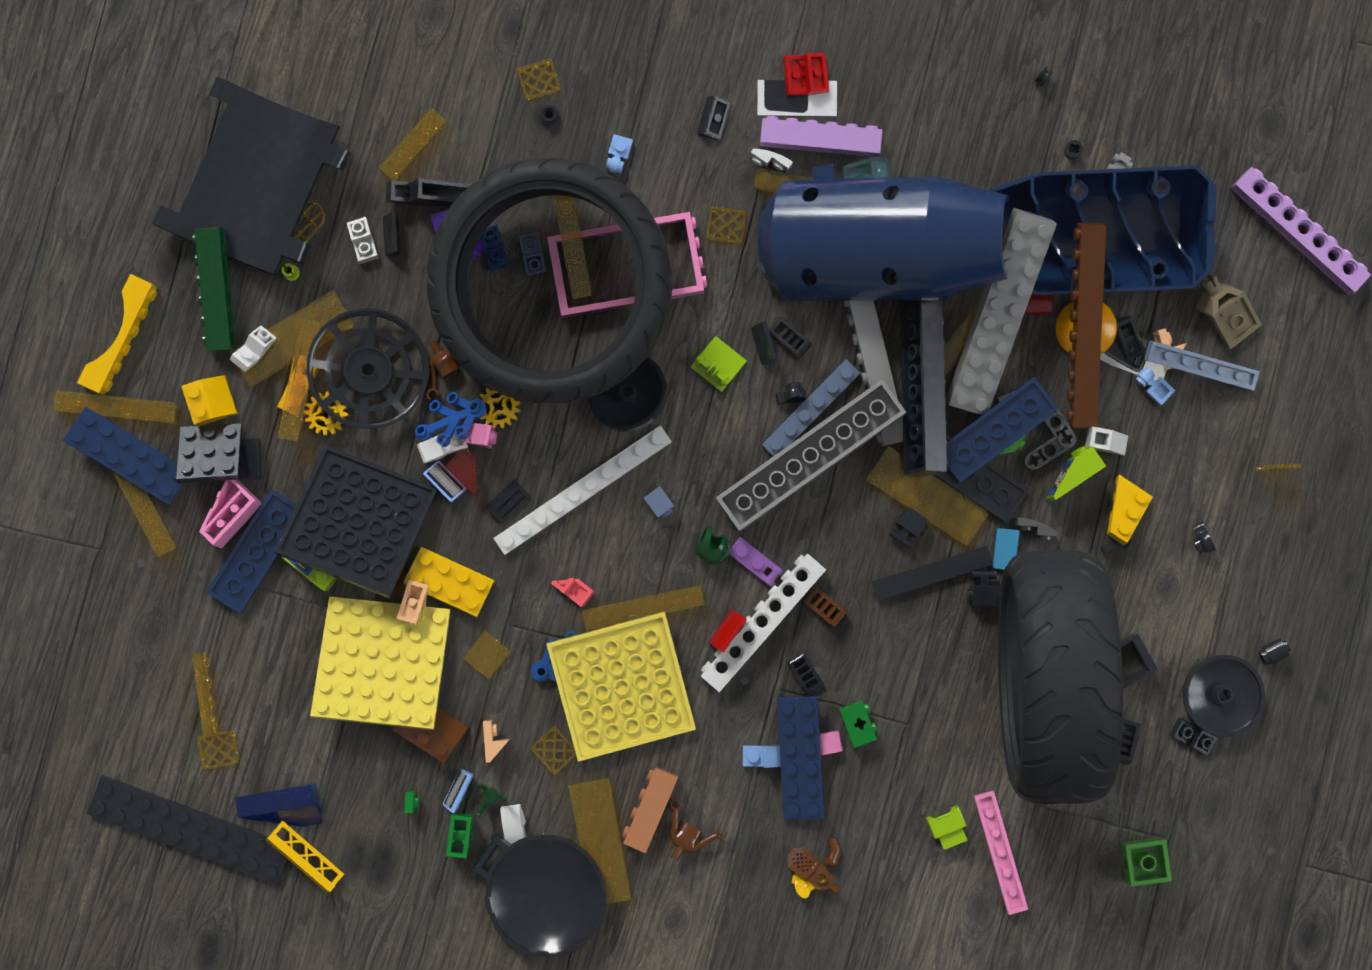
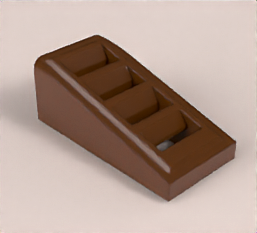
[803,586,847,627]

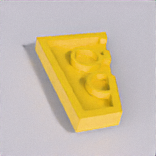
[1107,475,1153,545]

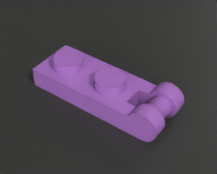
[730,537,784,587]

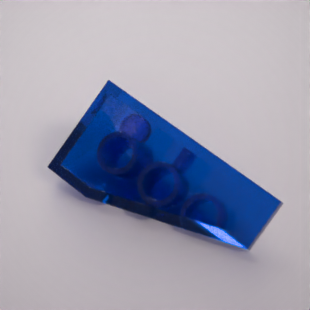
[235,782,323,827]

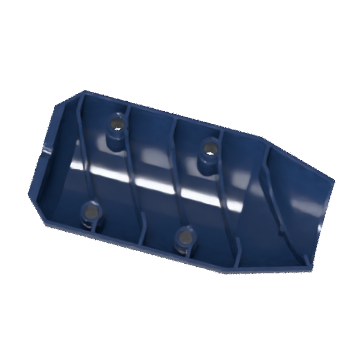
[988,165,1217,295]
[758,176,1009,301]

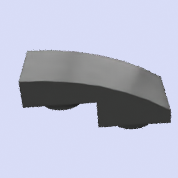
[1014,517,1058,541]

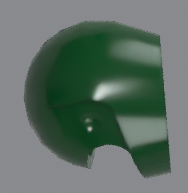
[695,526,731,565]

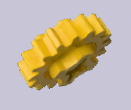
[480,388,521,429]
[304,391,349,436]

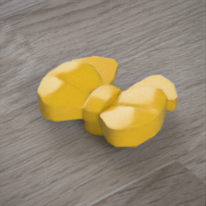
[792,865,826,899]

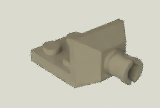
[1196,273,1262,349]

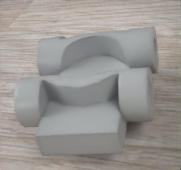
[1106,152,1133,169]

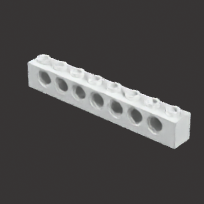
[701,554,826,692]

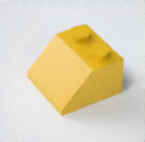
[181,375,238,426]

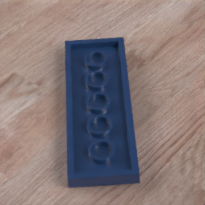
[946,377,1059,483]
[63,407,184,506]
[206,489,297,614]
[777,696,825,820]

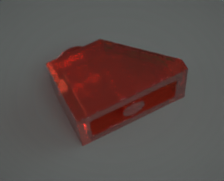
[445,449,479,495]

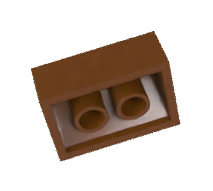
[393,707,469,763]

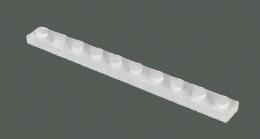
[494,425,672,555]

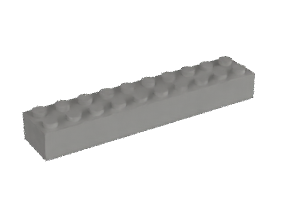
[946,208,1057,415]
[716,379,906,531]

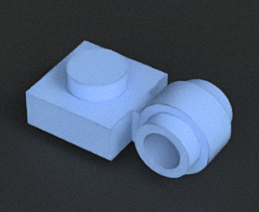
[605,134,633,174]
[1135,367,1175,405]

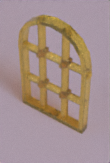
[293,200,325,242]

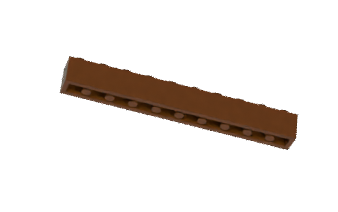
[1066,223,1106,428]

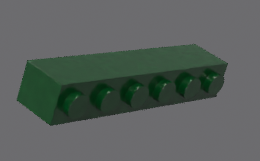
[193,227,236,351]

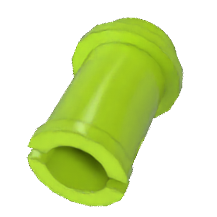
[282,263,300,281]

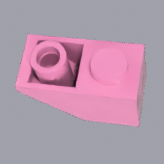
[465,423,497,448]

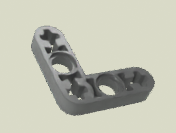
[1023,410,1076,470]

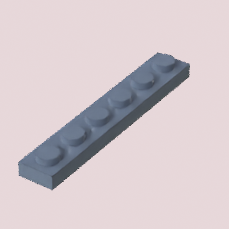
[1144,341,1260,391]
[762,359,860,457]

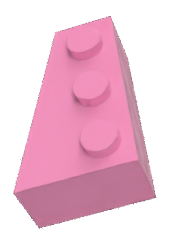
[199,479,262,548]

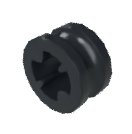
[1034,67,1053,87]
[1064,140,1083,160]

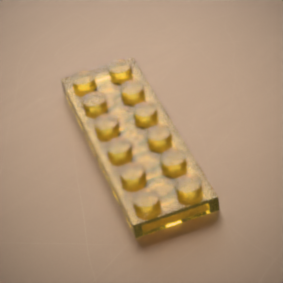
[230,290,355,387]
[866,446,989,546]
[569,778,631,904]

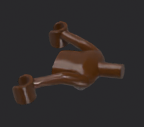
[427,340,460,401]
[670,798,727,861]

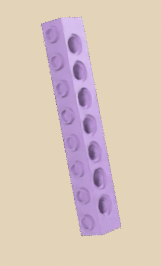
[1230,167,1371,295]

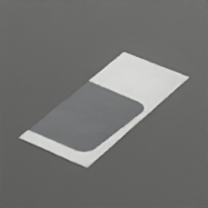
[757,80,837,116]

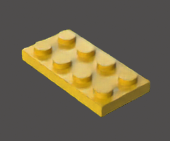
[403,547,494,618]

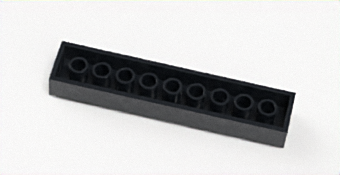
[900,299,948,477]

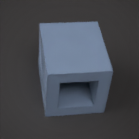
[644,486,674,519]

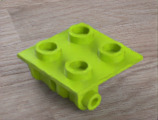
[691,336,747,392]

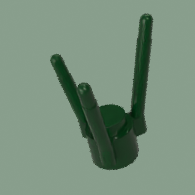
[477,782,508,817]

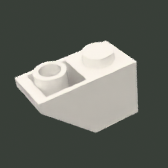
[1085,427,1128,456]

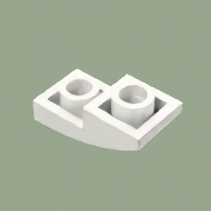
[750,149,793,172]
[347,217,379,264]
[500,804,527,844]

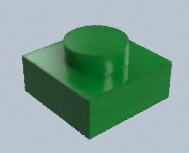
[404,790,419,813]

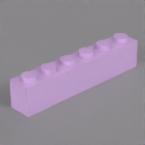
[760,116,882,158]

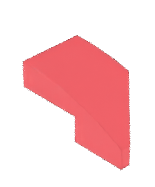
[551,578,595,608]

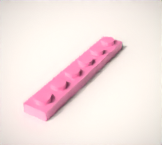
[973,790,1028,915]

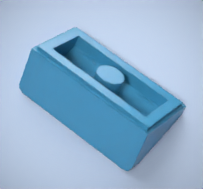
[992,528,1019,570]

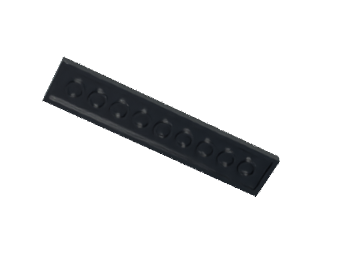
[87,775,290,885]

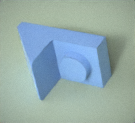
[743,745,781,768]

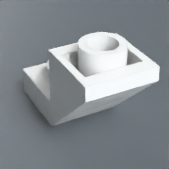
[230,326,276,372]
[417,431,468,463]

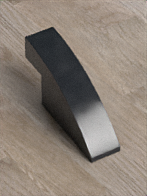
[386,178,472,206]

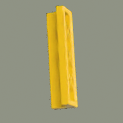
[266,821,344,893]

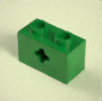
[838,700,878,748]
[446,812,474,859]

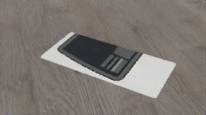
[1100,333,1166,381]

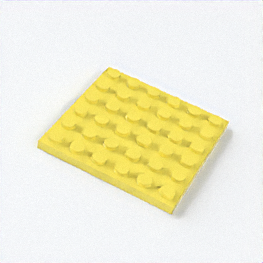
[310,596,451,730]
[547,611,696,762]

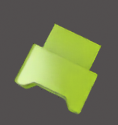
[925,805,967,850]

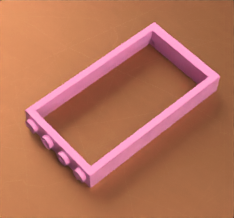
[547,212,707,318]

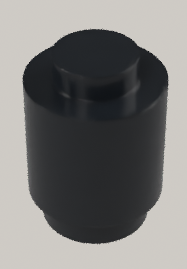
[1258,638,1291,666]

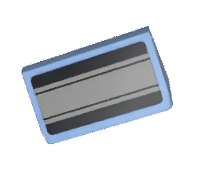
[423,460,467,503]
[443,769,474,813]

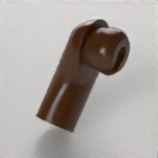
[824,837,842,868]

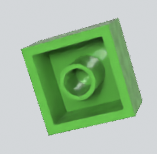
[1120,837,1172,886]

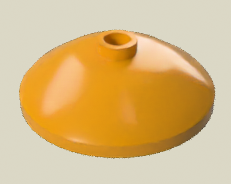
[1056,302,1117,355]

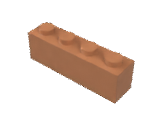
[621,766,678,853]

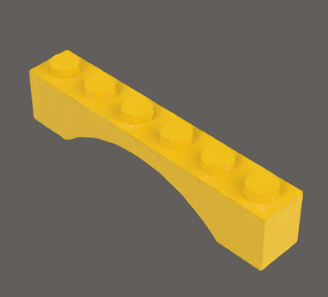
[77,274,157,395]

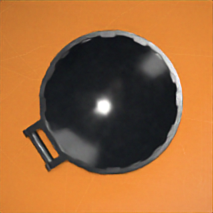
[472,833,607,958]

